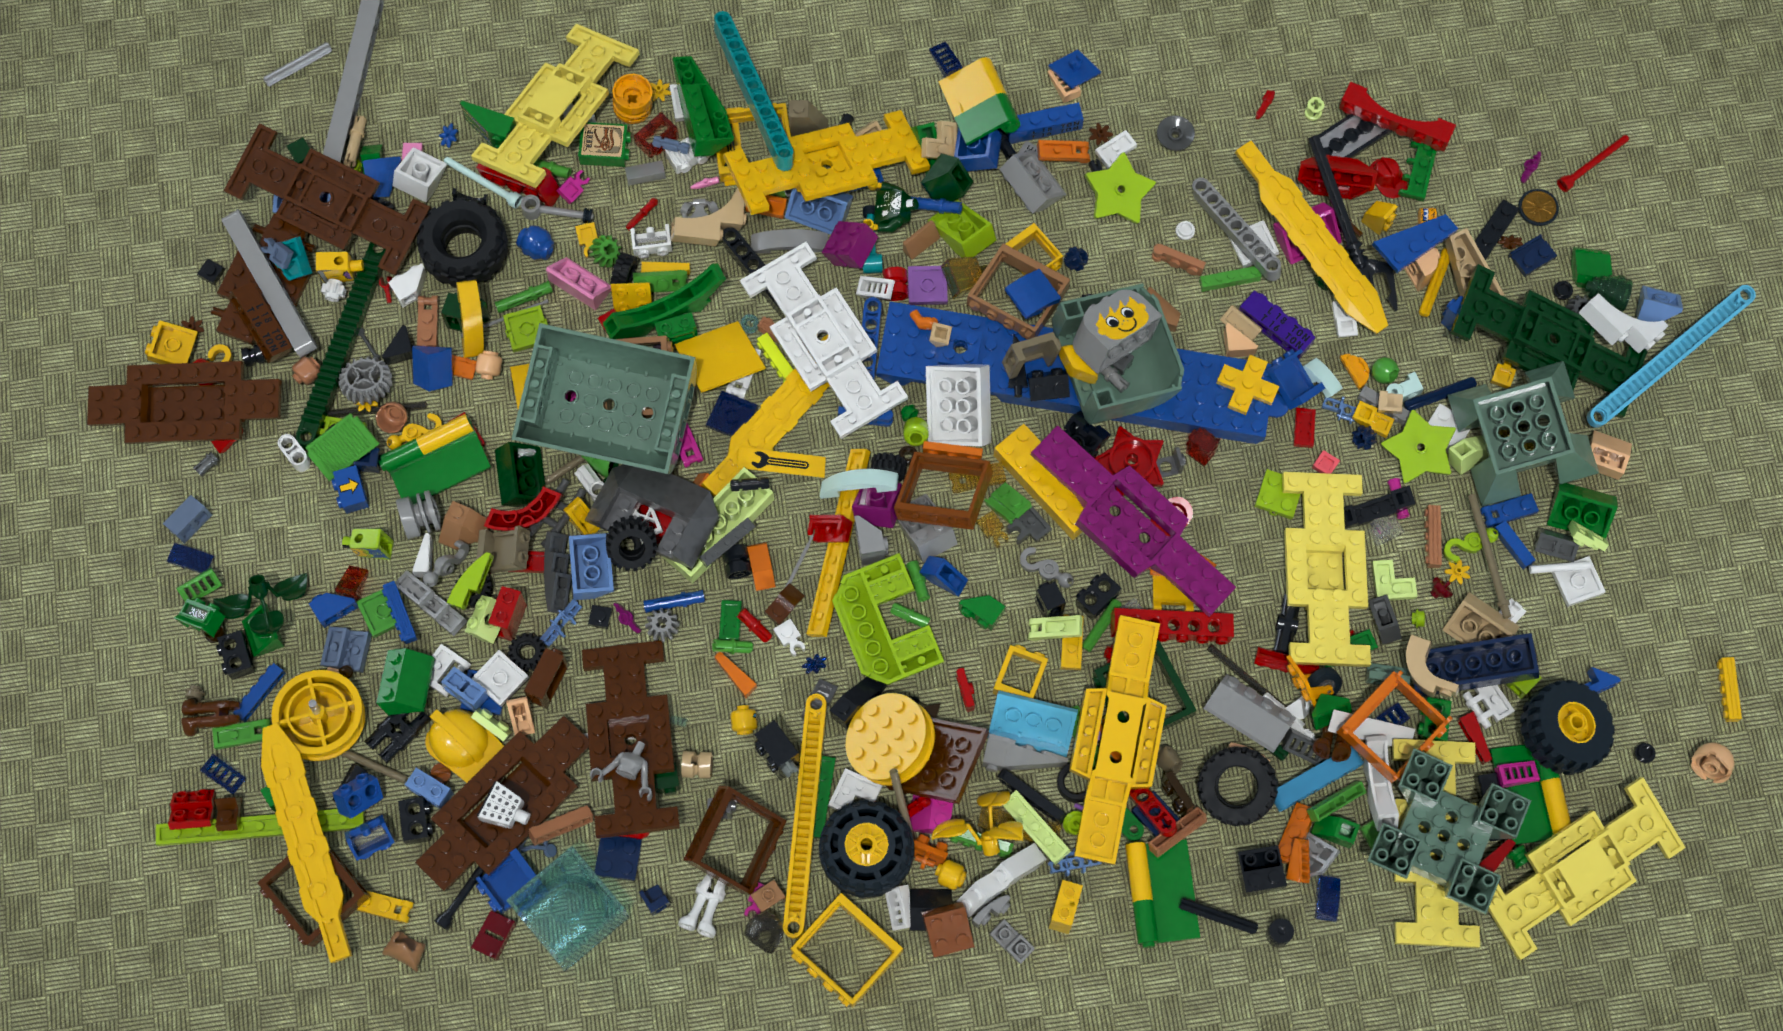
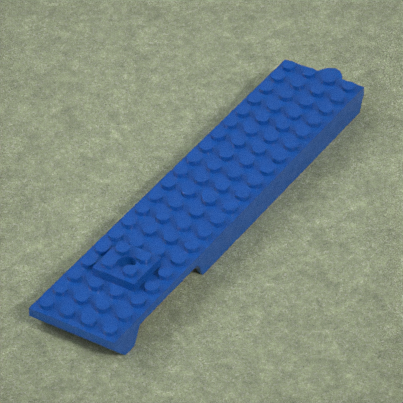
[876,301,1289,444]

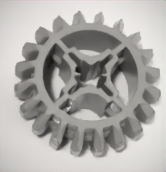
[339,355,393,406]

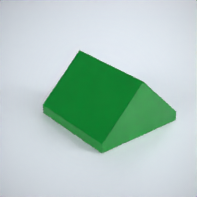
[242,603,284,657]

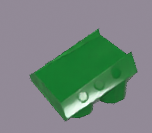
[1571,247,1613,288]

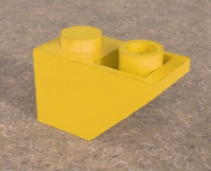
[1361,201,1398,235]

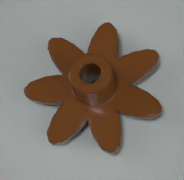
[1089,123,1113,146]
[1498,235,1523,249]
[181,316,204,339]

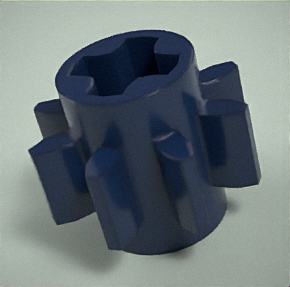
[1064,246,1088,271]
[1352,425,1377,450]

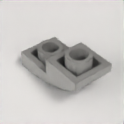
[972,895,1011,928]
[989,919,1035,964]

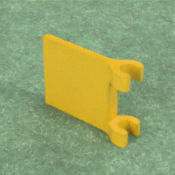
[1152,575,1194,612]

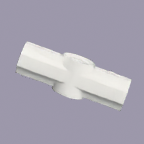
[574,464,604,502]

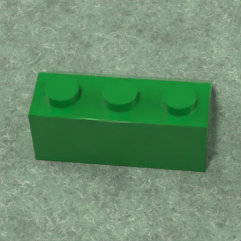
[1547,481,1618,539]
[376,648,435,715]

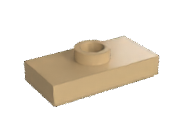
[1220,305,1263,341]

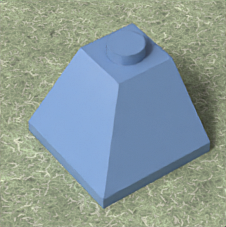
[1636,285,1683,322]

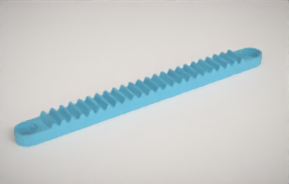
[1587,285,1756,428]

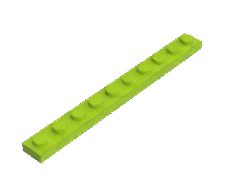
[156,809,365,846]

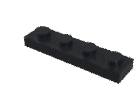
[1475,199,1520,261]

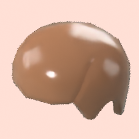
[376,401,408,433]

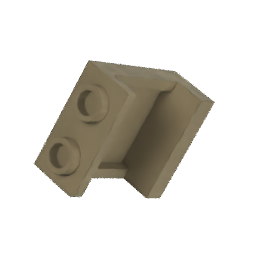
[1002,332,1061,379]
[476,526,530,574]

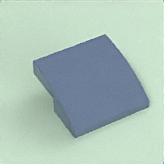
[320,627,372,673]

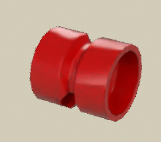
[882,267,908,301]

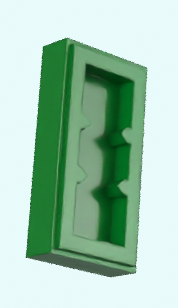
[719,600,742,641]

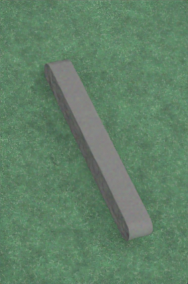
[221,209,318,358]

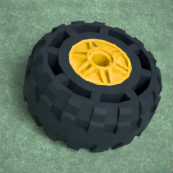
[819,800,914,898]

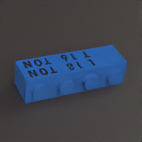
[1006,102,1084,144]

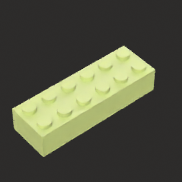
[663,467,774,584]

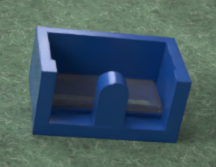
[344,815,395,861]

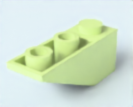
[1448,435,1489,475]

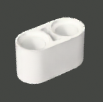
[278,434,311,472]

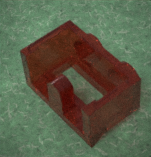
[634,112,678,158]
[1186,428,1221,467]

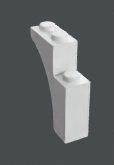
[1579,293,1668,354]
[1363,735,1399,831]
[957,843,1047,917]

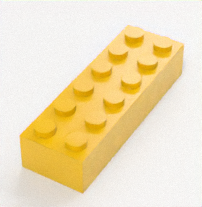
[993,423,1083,540]

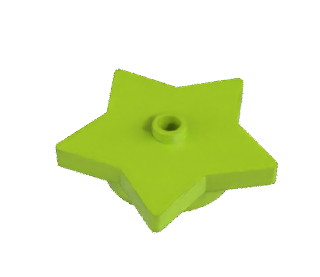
[1084,152,1156,224]
[1381,410,1456,484]

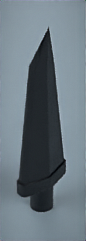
[1008,334,1028,398]

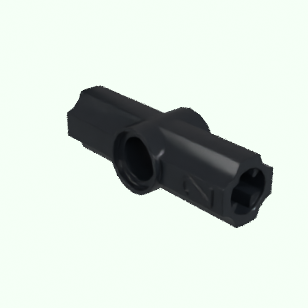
[1273,594,1300,655]

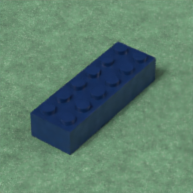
[1414,633,1539,697]

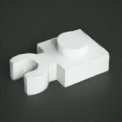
[773,619,805,657]

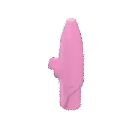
[690,176,720,189]

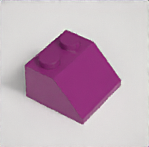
[852,483,902,528]

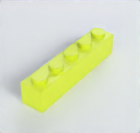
[756,333,793,383]

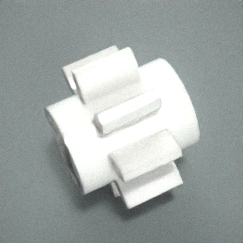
[321,279,347,302]

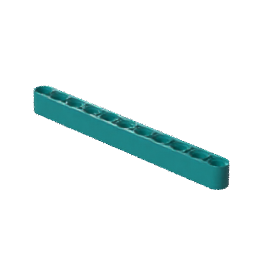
[714,11,794,171]

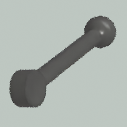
[358,328,380,360]

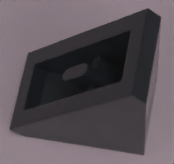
[382,325,413,365]

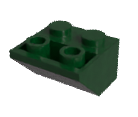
[921,153,973,201]
[441,292,491,332]

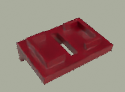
[471,910,517,961]

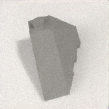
[982,733,1068,772]

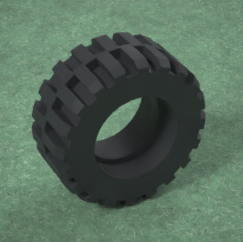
[1197,746,1278,826]

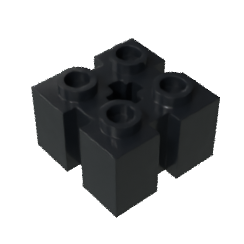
[1064,410,1111,458]

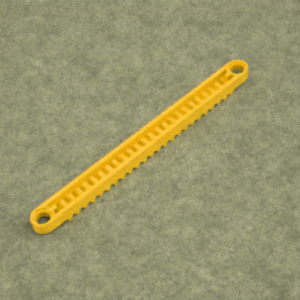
[783,693,827,939]

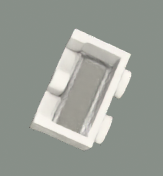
[630,224,672,258]

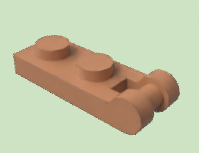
[1152,244,1206,276]
[417,295,439,347]

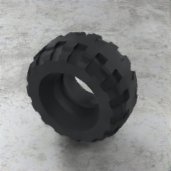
[417,198,508,288]

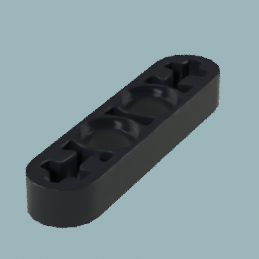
[996,769,1066,825]

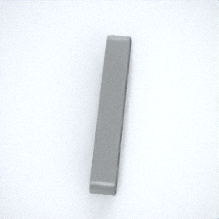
[1192,177,1281,281]

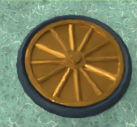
[1518,189,1559,226]

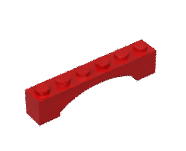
[1339,81,1456,152]

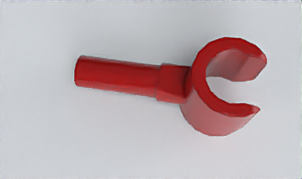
[379,276,392,304]

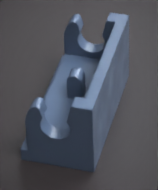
[163,495,212,544]

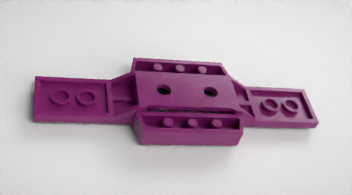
[1030,425,1236,617]

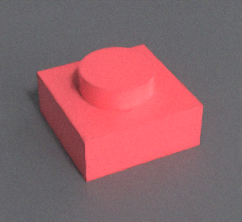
[1312,450,1340,474]

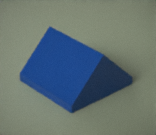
[412,346,453,392]

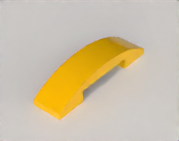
[456,280,484,358]

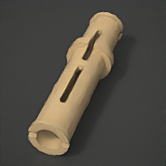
[344,116,367,167]

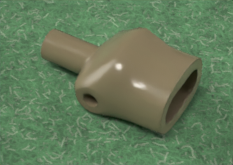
[1156,745,1183,775]

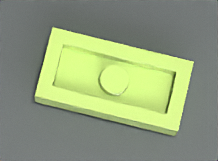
[471,708,512,741]

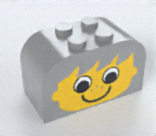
[1073,290,1162,374]

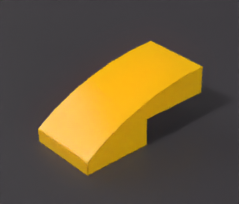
[1352,401,1395,438]

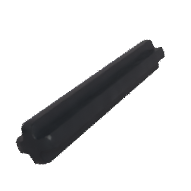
[1179,898,1258,934]

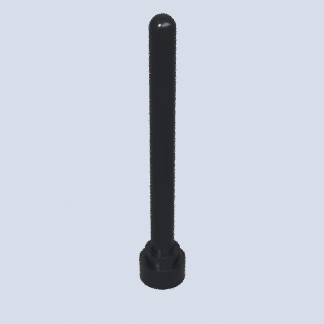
[434,866,484,931]

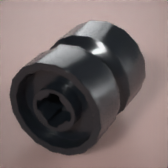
[722,544,752,579]

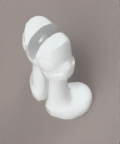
[678,874,726,938]

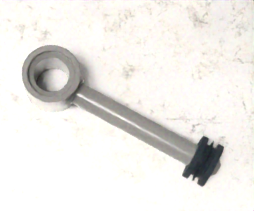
[521,195,594,223]

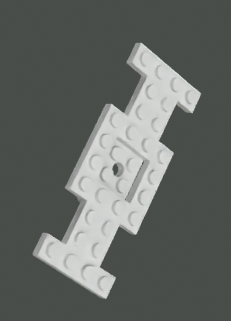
[740,242,908,439]

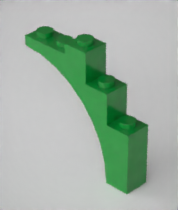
[602,263,726,339]

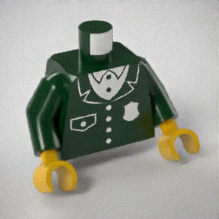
[863,180,919,233]

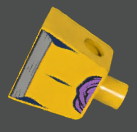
[316,252,364,283]

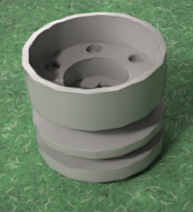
[396,490,441,540]

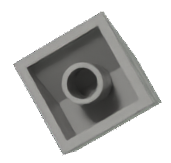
[855,515,889,566]

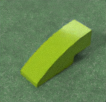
[447,552,494,611]

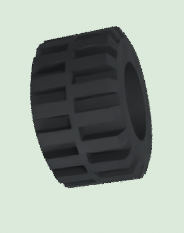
[606,516,657,571]

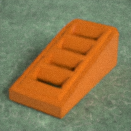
[1286,838,1310,883]

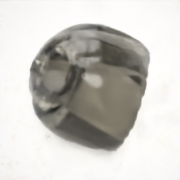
[744,912,784,954]

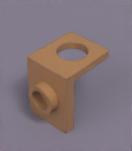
[751,880,786,913]

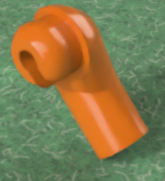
[910,310,938,330]

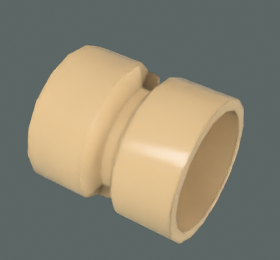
[681,751,713,779]

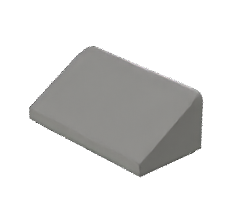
[625,160,666,186]

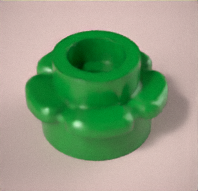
[901,404,919,422]

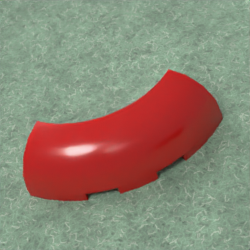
[484,486,562,531]

